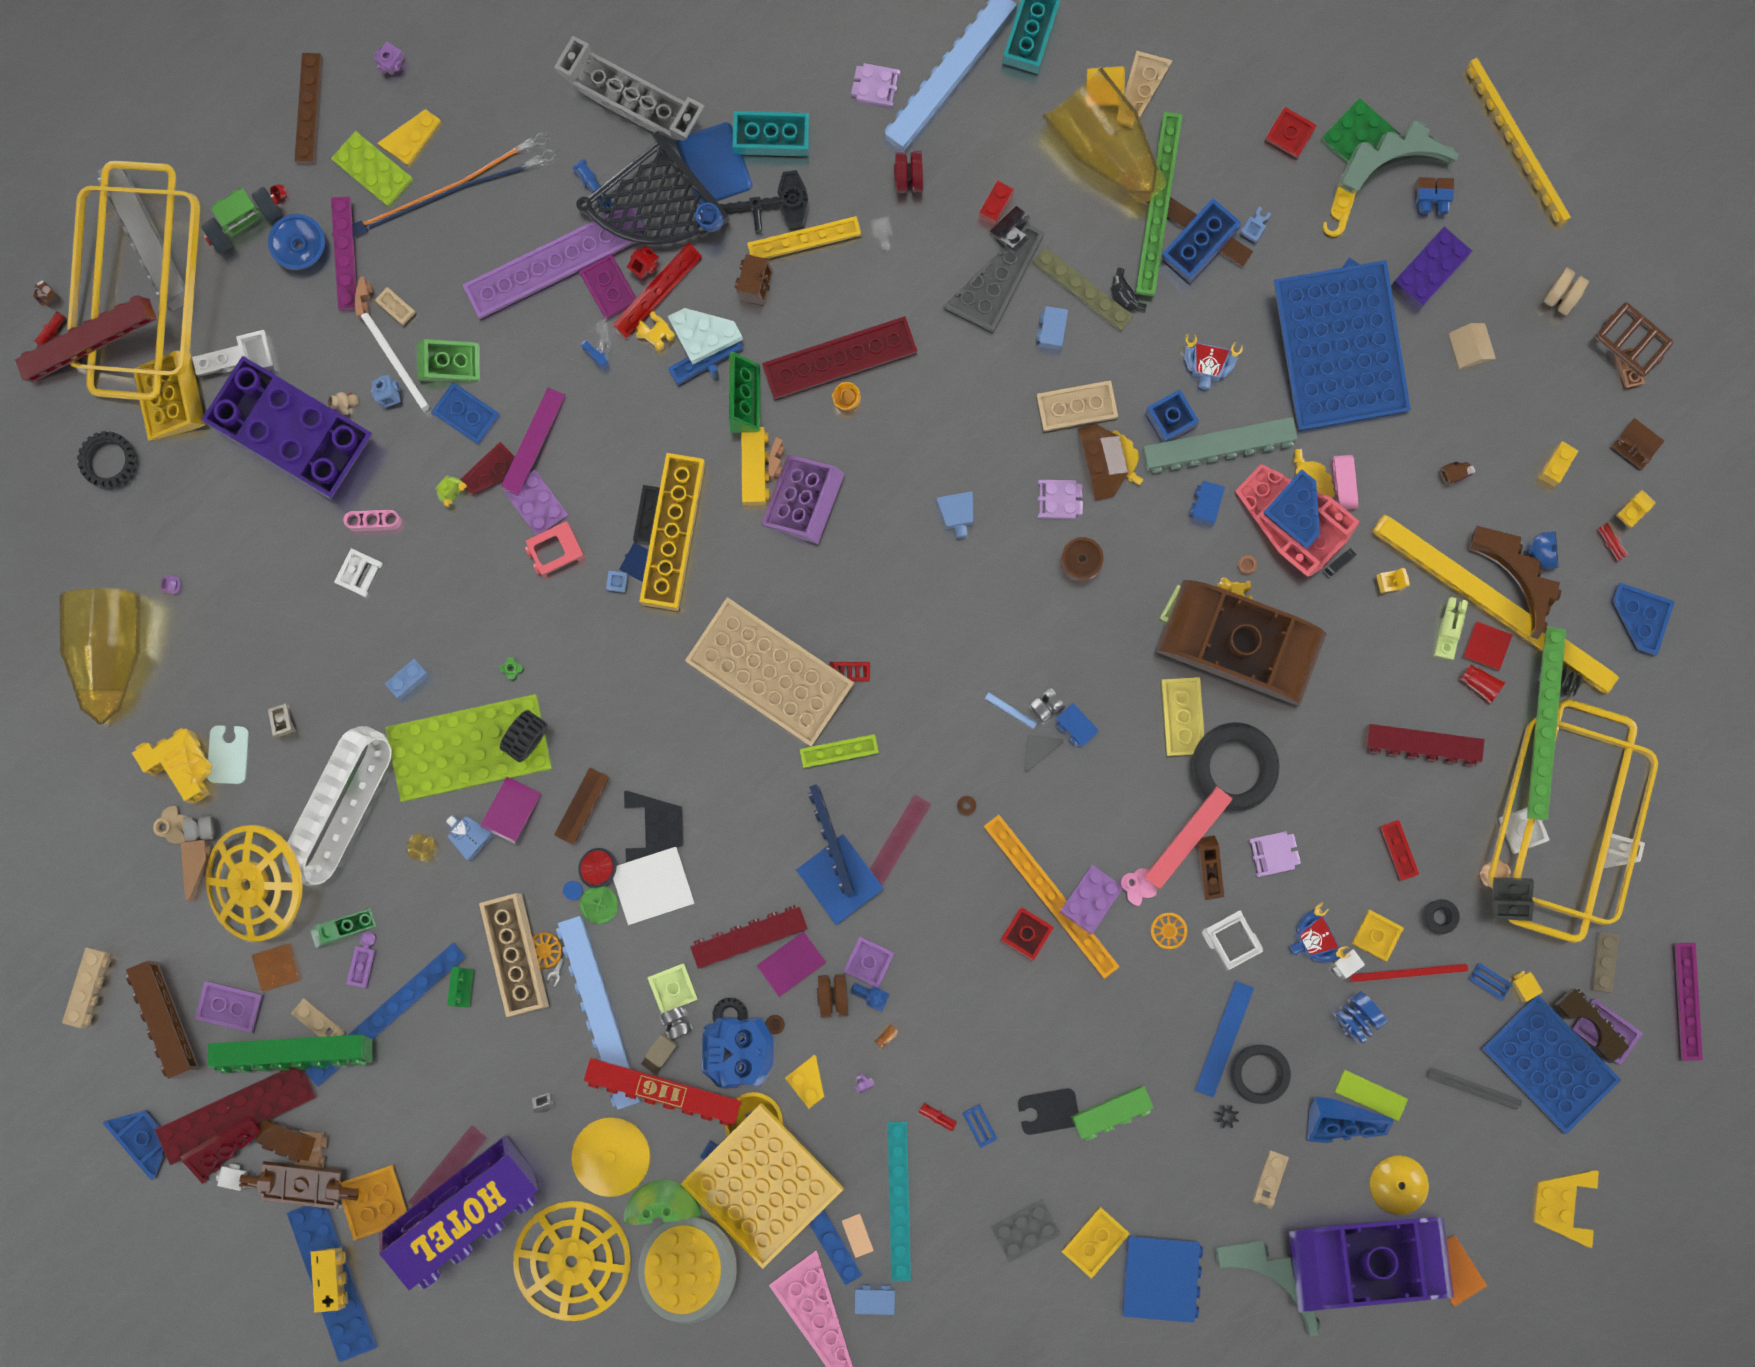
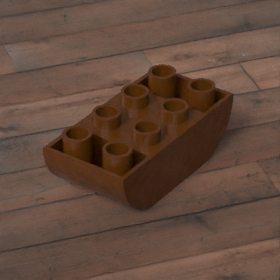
[1156,580,1327,707]

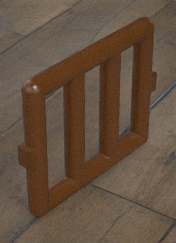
[1596,302,1674,377]

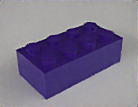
[1391,226,1472,311]

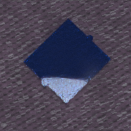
[619,542,649,582]

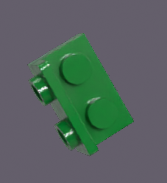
[447,967,474,1008]

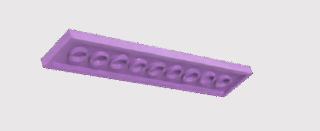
[463,203,648,319]

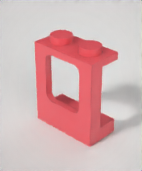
[525,521,585,577]

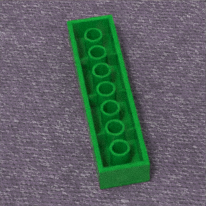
[208,1034,372,1074]

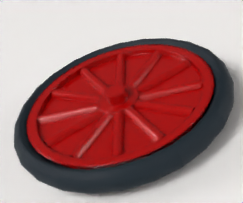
[578,848,617,888]

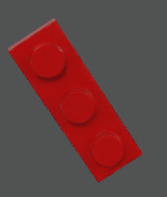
[1380,820,1419,881]

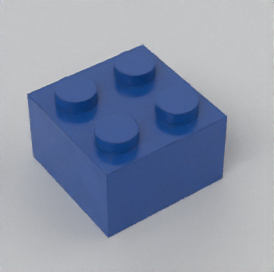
[1145,389,1199,442]

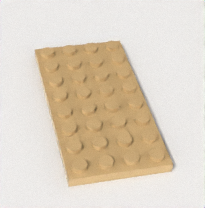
[685,597,854,747]

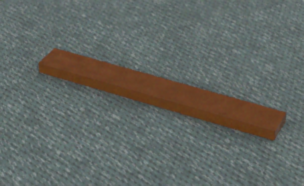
[1117,169,1253,268]

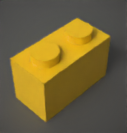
[1538,441,1578,487]

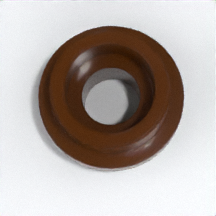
[957,796,976,815]

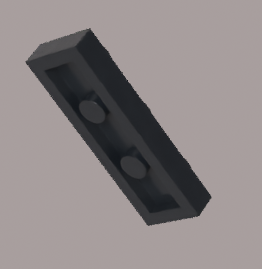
[633,485,660,544]

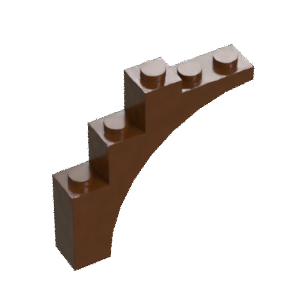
[1469,526,1561,639]

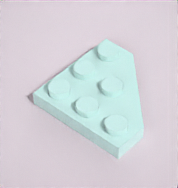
[668,308,743,365]

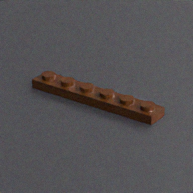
[294,53,322,164]

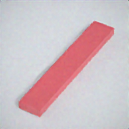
[1144,786,1232,889]

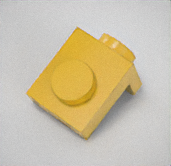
[1376,568,1410,593]

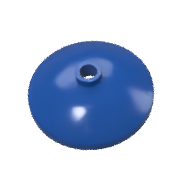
[268,214,325,270]

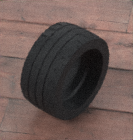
[1230,1045,1291,1104]

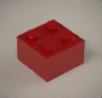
[1000,907,1054,961]

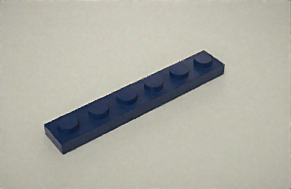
[808,784,856,897]

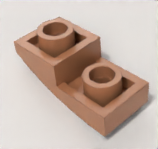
[355,276,372,320]
[1614,347,1645,388]
[769,437,785,480]

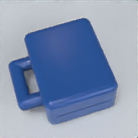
[676,122,753,205]

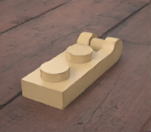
[291,998,345,1037]
[1253,1150,1289,1209]

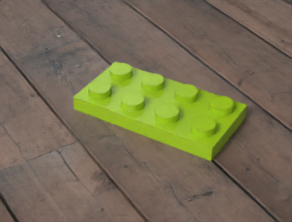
[331,131,413,207]

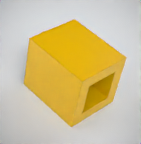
[1510,971,1543,1002]

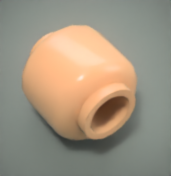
[1480,860,1511,887]

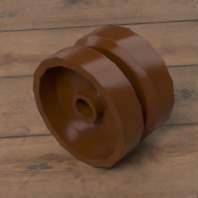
[1060,537,1104,583]
[817,974,848,1018]

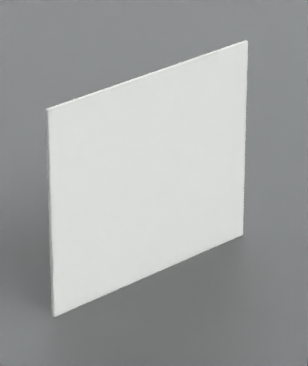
[613,847,695,925]

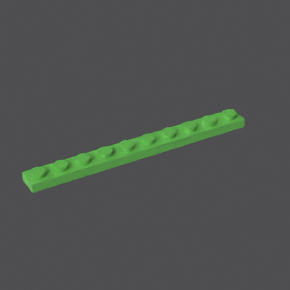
[1136,112,1183,296]
[1527,627,1566,821]

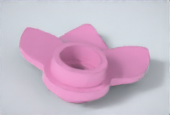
[1121,868,1157,906]

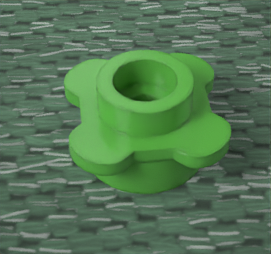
[500,657,523,680]

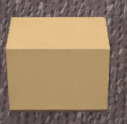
[1448,323,1496,369]

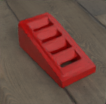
[829,661,870,681]

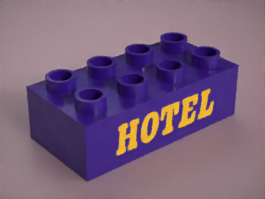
[379,1135,538,1291]

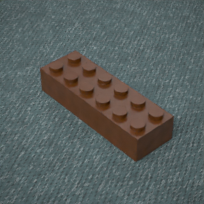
[125,960,199,1079]

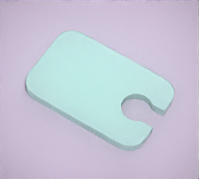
[207,726,249,784]

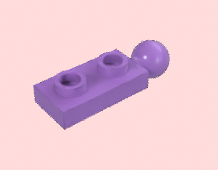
[346,931,375,988]

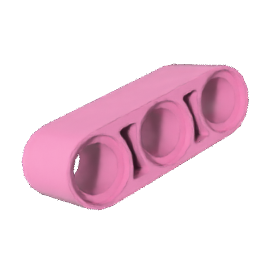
[1332,455,1358,510]
[343,510,402,532]

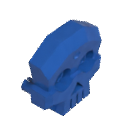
[702,1017,774,1088]

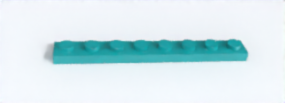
[887,1122,911,1281]

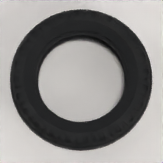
[1192,722,1280,811]

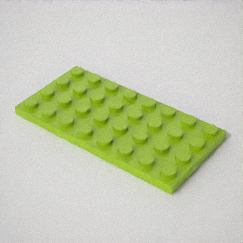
[385,694,552,802]

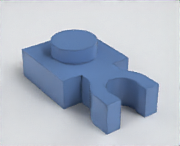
[1240,207,1271,243]

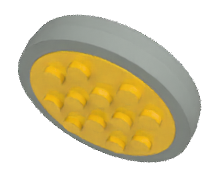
[638,1217,737,1324]

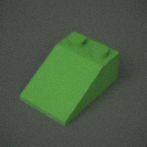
[417,339,479,382]

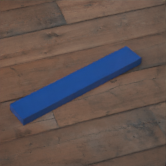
[1195,981,1254,1098]

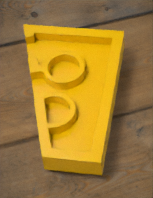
[377,109,441,166]

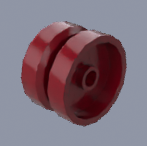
[894,150,923,193]

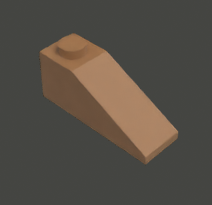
[181,840,212,901]

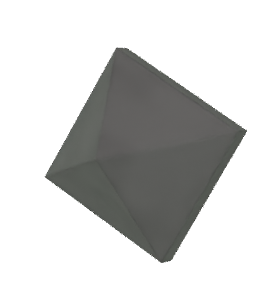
[532,1093,553,1113]

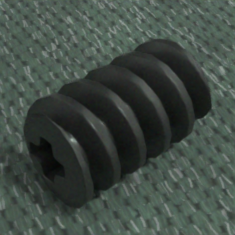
[1538,668,1583,697]

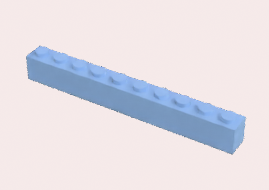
[884,0,1017,151]
[556,916,641,1109]

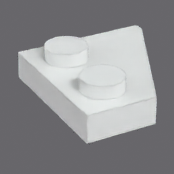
[1603,834,1645,869]

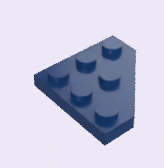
[1264,469,1320,550]
[1613,583,1675,656]

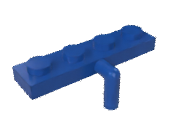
[668,341,743,386]

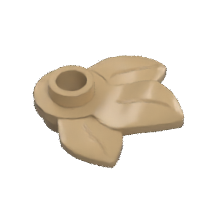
[153,806,187,844]

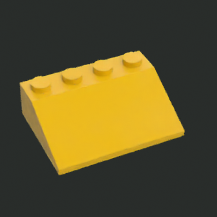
[133,351,206,441]

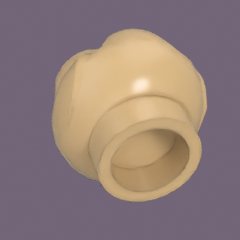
[327,392,359,416]

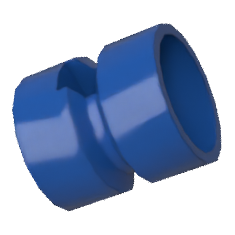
[695,203,723,232]

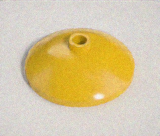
[724,1092,783,1136]
[1369,1155,1429,1215]

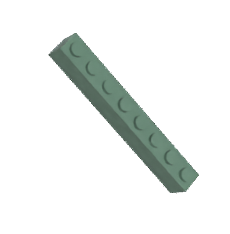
[1142,417,1298,473]

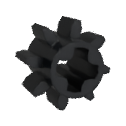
[1215,1105,1239,1128]

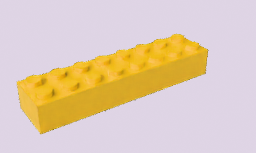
[639,453,705,611]

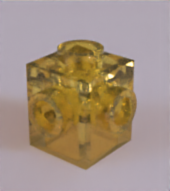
[406,833,436,862]

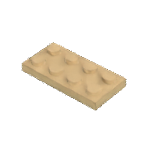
[1036,380,1118,432]

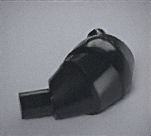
[1110,268,1147,312]

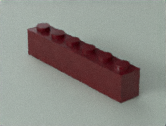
[1364,724,1485,766]
[690,905,808,969]

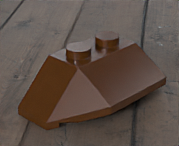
[1078,424,1128,502]

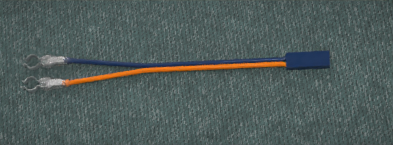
[332,133,557,238]

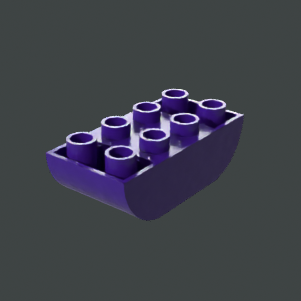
[201,355,373,499]
[1289,1217,1454,1312]

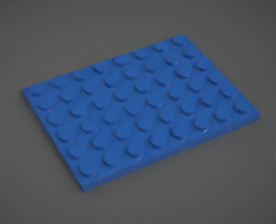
[1273,260,1411,430]

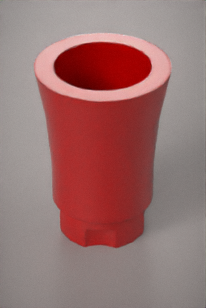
[1461,664,1506,704]

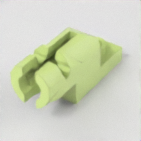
[1434,597,1468,660]

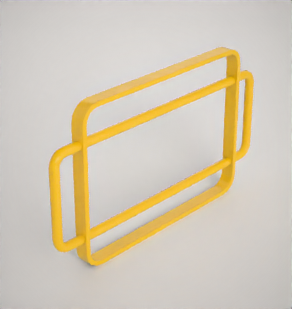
[67,161,200,401]
[1488,699,1658,943]

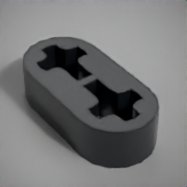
[1323,548,1357,578]

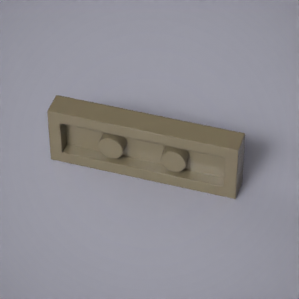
[1592,932,1619,993]

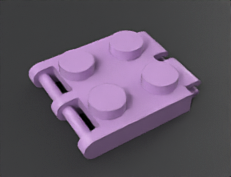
[851,63,900,107]
[1038,480,1083,519]
[1249,831,1301,877]

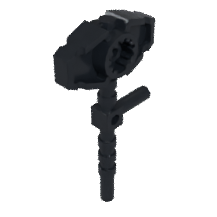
[720,170,809,232]

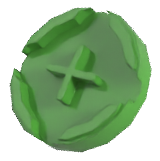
[579,886,619,924]

